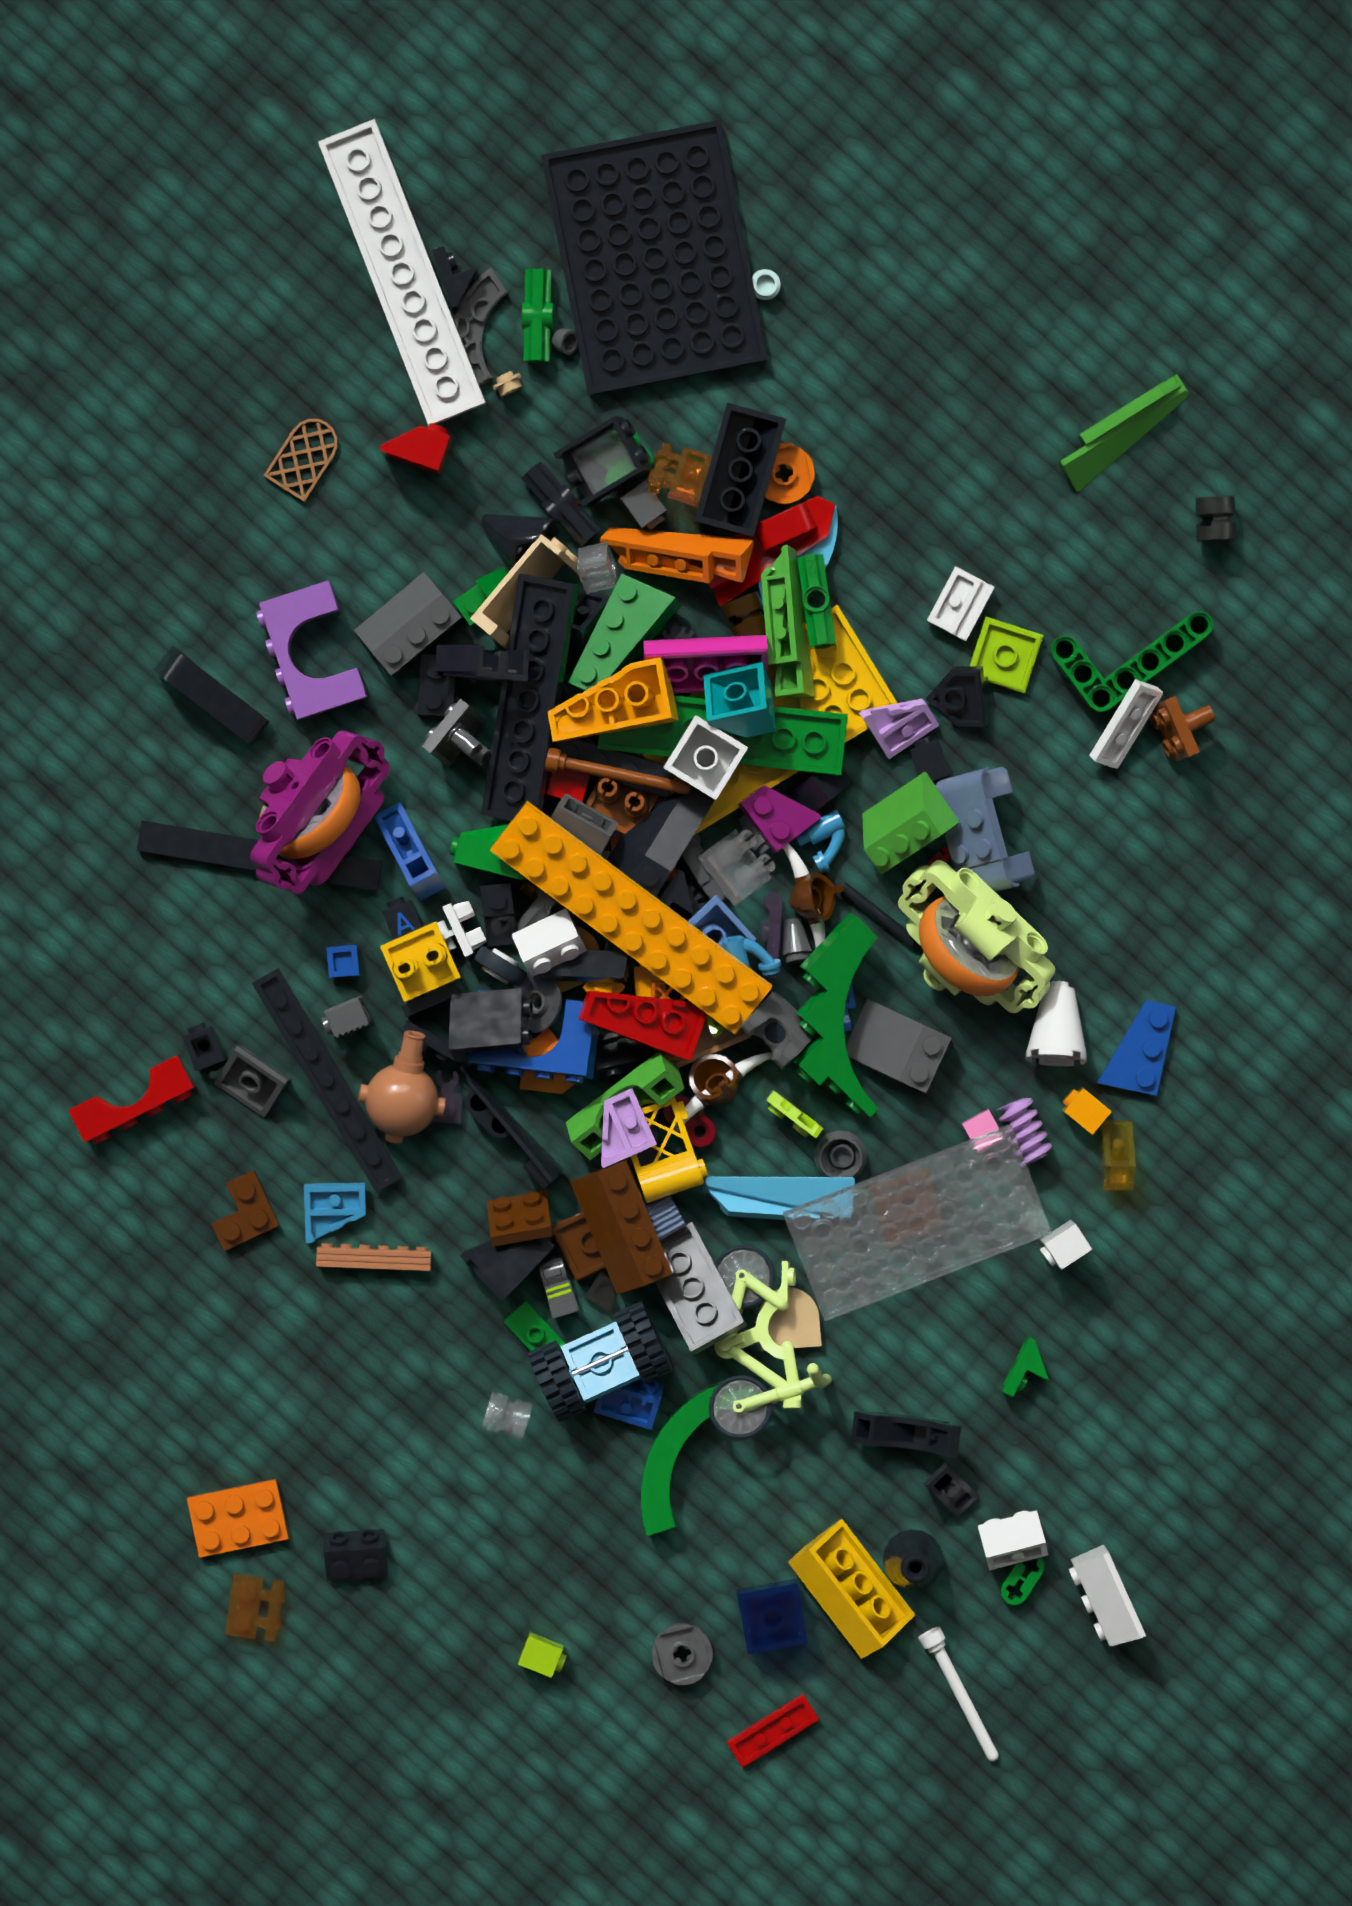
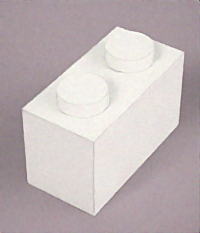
[512,908,587,977]
[1040,1220,1092,1270]
[978,1510,1048,1571]

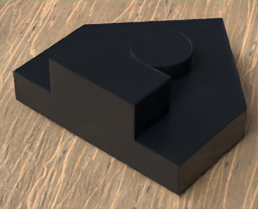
[925,666,991,728]

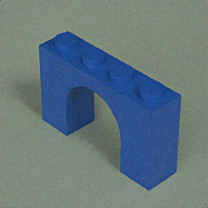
[468,990,600,1083]

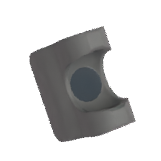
[740,991,816,1070]

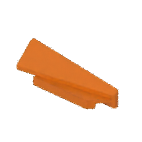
[600,527,754,583]

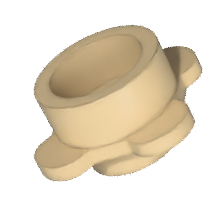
[493,371,522,397]

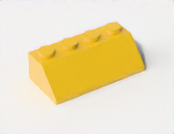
[788,1519,915,1659]

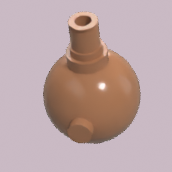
[358,1031,445,1143]

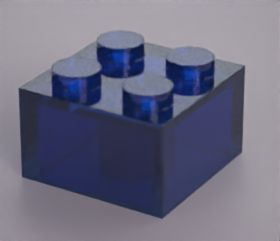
[737,1579,808,1654]

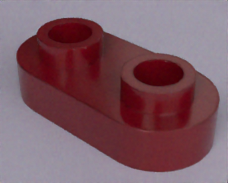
[663,1095,716,1147]

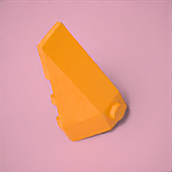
[548,657,679,742]

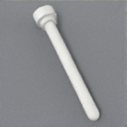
[918,1626,999,1762]

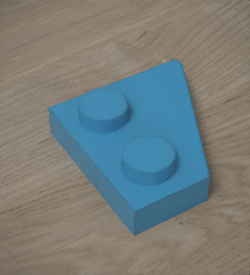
[304,1182,366,1243]

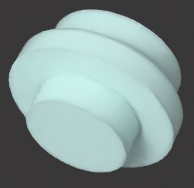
[752,269,781,300]

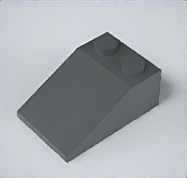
[846,999,951,1093]

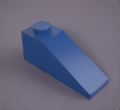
[374,802,446,902]

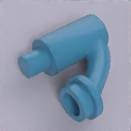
[796,810,846,873]
[722,936,781,975]

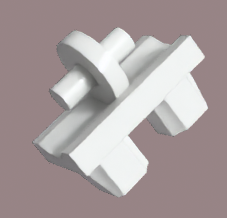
[437,901,487,957]

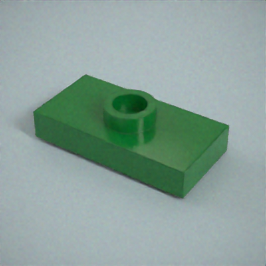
[503,1301,566,1351]

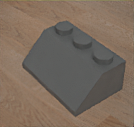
[354,572,463,677]

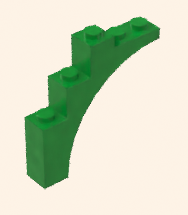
[792,913,879,1117]

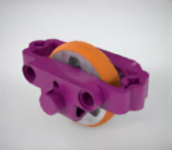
[250,730,390,894]

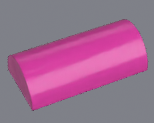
[643,635,768,694]

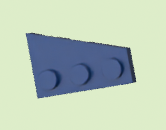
[1096,1000,1176,1096]

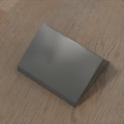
[214,1045,291,1117]

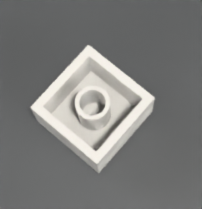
[663,715,748,800]

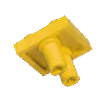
[380,921,461,1002]

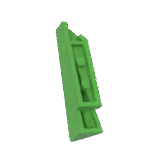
[1058,374,1189,491]

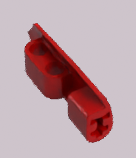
[708,496,835,606]

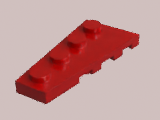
[578,991,707,1061]

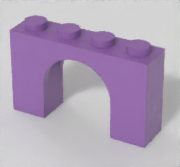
[256,580,368,720]

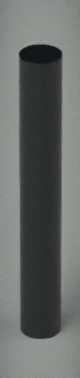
[840,882,915,947]

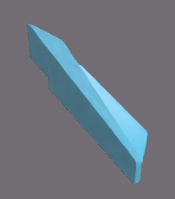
[702,1177,855,1222]

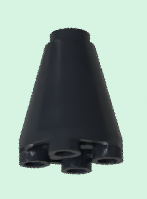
[883,1529,943,1590]

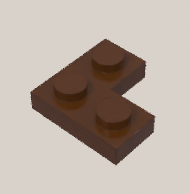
[211,1170,280,1251]

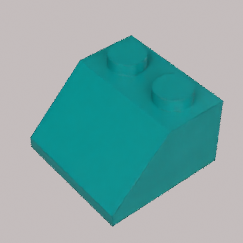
[703,662,776,738]

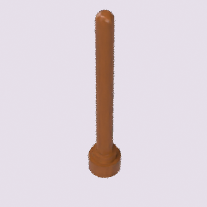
[545,747,691,794]

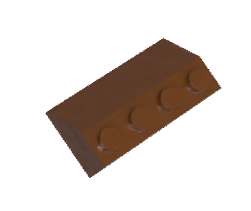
[570,1158,673,1294]

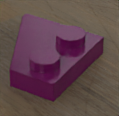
[738,785,821,853]

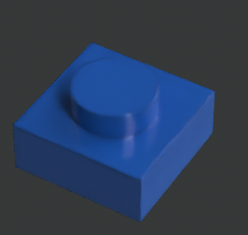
[326,945,360,978]

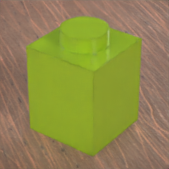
[518,1632,567,1678]

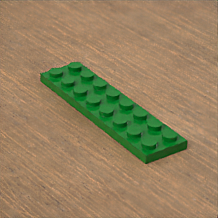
[598,696,848,775]

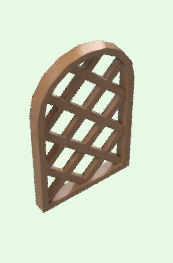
[263,419,338,502]

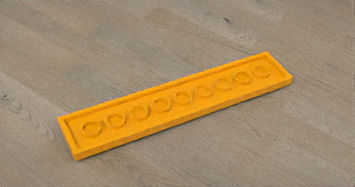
[490,801,772,1034]

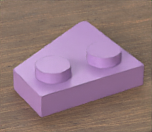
[859,699,939,759]
[601,1088,657,1168]

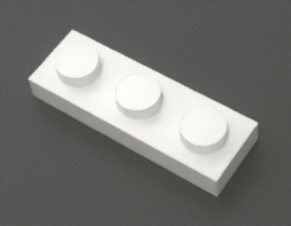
[1089,679,1163,769]

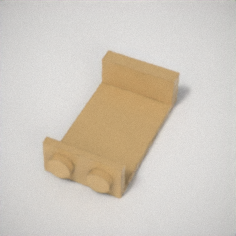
[470,534,584,650]

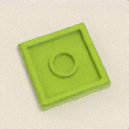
[969,617,1044,693]

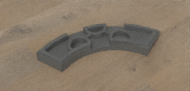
[454,268,508,387]

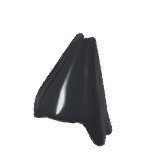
[481,514,559,567]

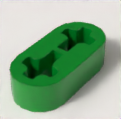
[1000,1557,1044,1605]

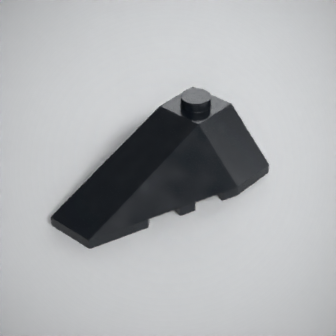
[607,785,715,897]

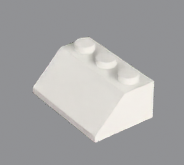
[1069,1545,1146,1646]

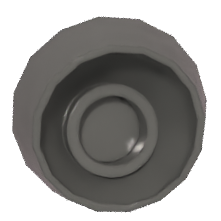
[814,1130,867,1178]

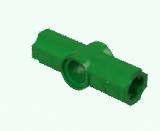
[522,269,553,363]
[797,554,836,649]

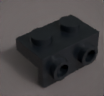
[324,1529,388,1581]

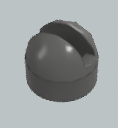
[552,329,578,354]

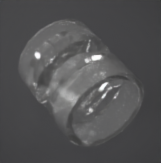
[481,1391,533,1441]

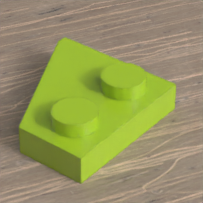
[766,1090,823,1138]

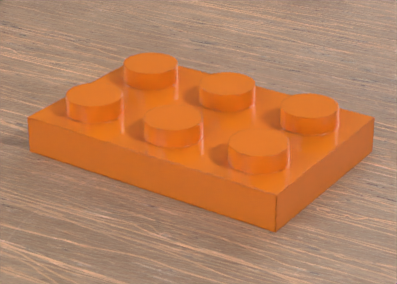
[187,1478,289,1558]

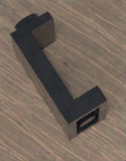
[449,988,533,1062]

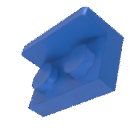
[593,1378,664,1430]

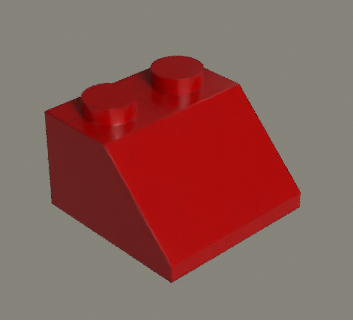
[380,423,453,475]

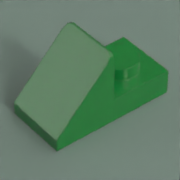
[453,567,508,628]
[1001,1335,1049,1397]

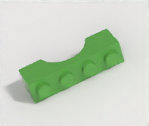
[566,1051,684,1160]

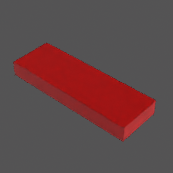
[726,1693,820,1768]

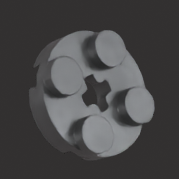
[652,1623,713,1685]

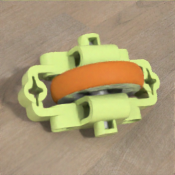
[898,860,1055,1013]

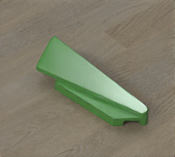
[761,545,815,698]

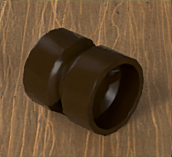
[721,591,766,636]

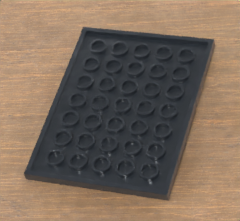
[541,119,768,396]

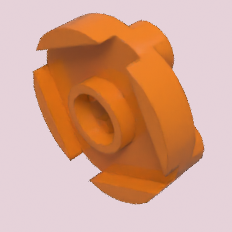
[765,443,815,504]

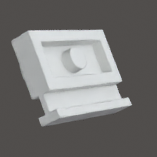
[927,566,994,641]

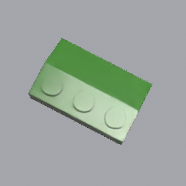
[862,771,960,875]

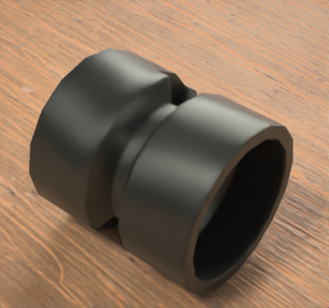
[1195,496,1236,542]

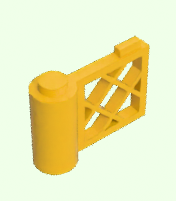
[631,1097,708,1203]

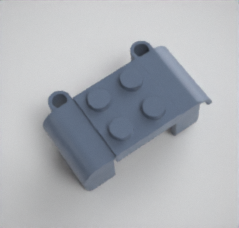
[936,767,1035,892]

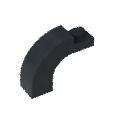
[851,1411,961,1457]

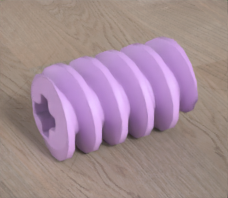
[995,1098,1052,1166]

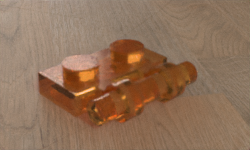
[648,443,712,507]
[225,1573,286,1642]

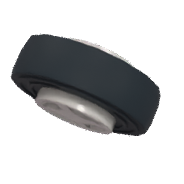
[474,946,527,986]

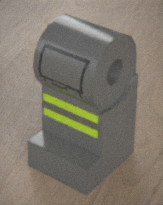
[538,1257,579,1319]

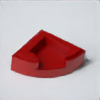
[926,846,951,866]

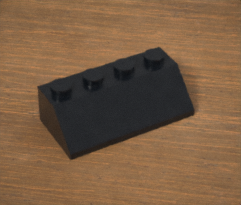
[695,402,786,537]

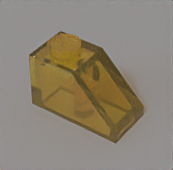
[1101,1121,1136,1190]

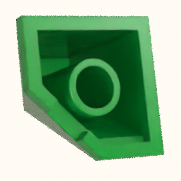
[449,824,526,880]

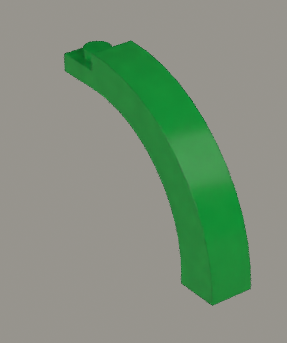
[641,1380,761,1536]

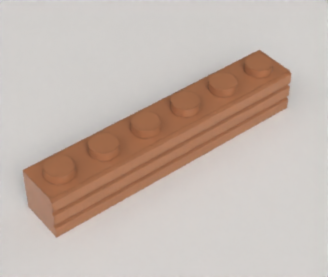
[316,1243,432,1271]

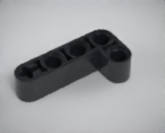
[154,646,270,745]

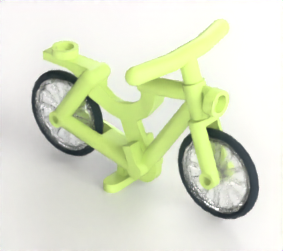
[709,1245,832,1440]

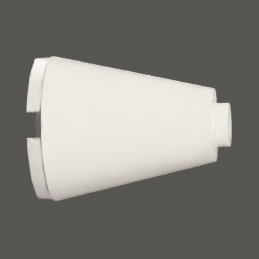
[1025,981,1087,1066]

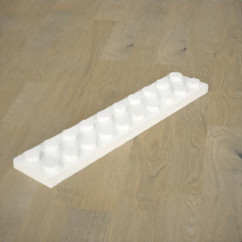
[318,119,486,425]

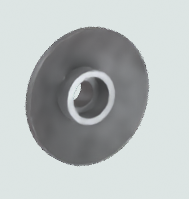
[513,973,562,1033]

